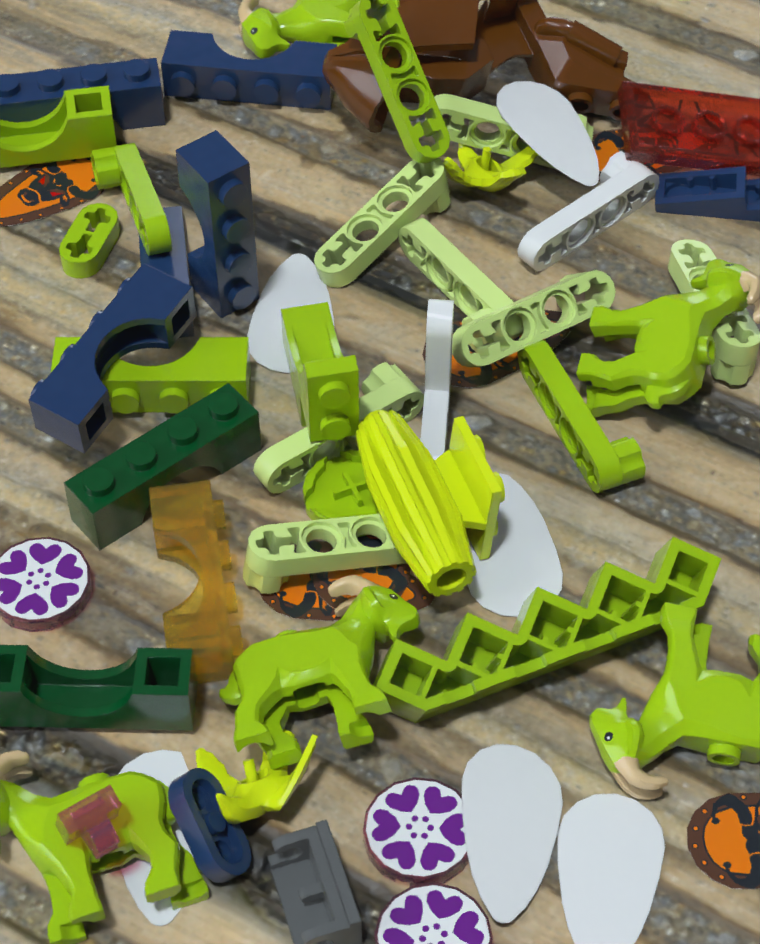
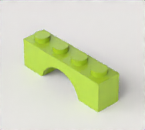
[0,85,117,168]
[51,337,251,414]

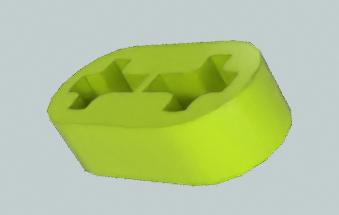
[59,203,120,279]

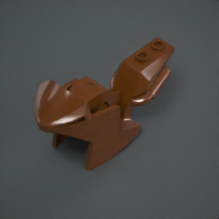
[322,0,649,133]

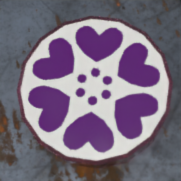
[0,537,92,632]
[363,777,469,888]
[374,882,493,944]

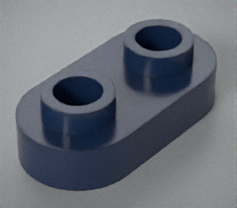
[168,768,251,883]

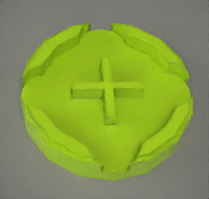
[302,449,380,537]

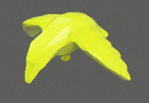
[443,143,538,192]
[195,728,318,824]

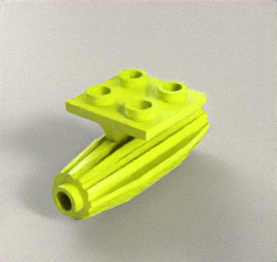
[355,410,505,597]

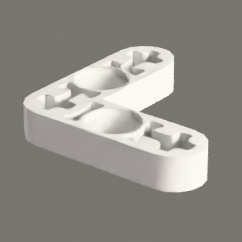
[420,299,454,460]

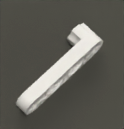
[517,151,659,271]

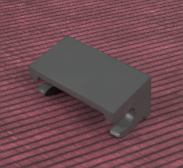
[267,819,362,944]

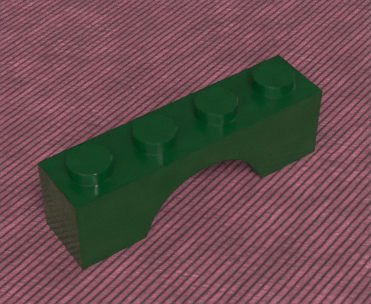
[64,383,262,550]
[0,645,198,731]

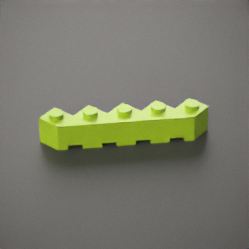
[373,537,722,723]

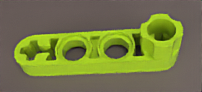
[344,0,450,164]
[90,143,172,256]
[517,340,646,493]

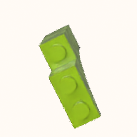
[281,302,359,442]

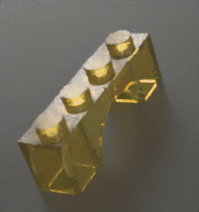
[149,480,243,684]

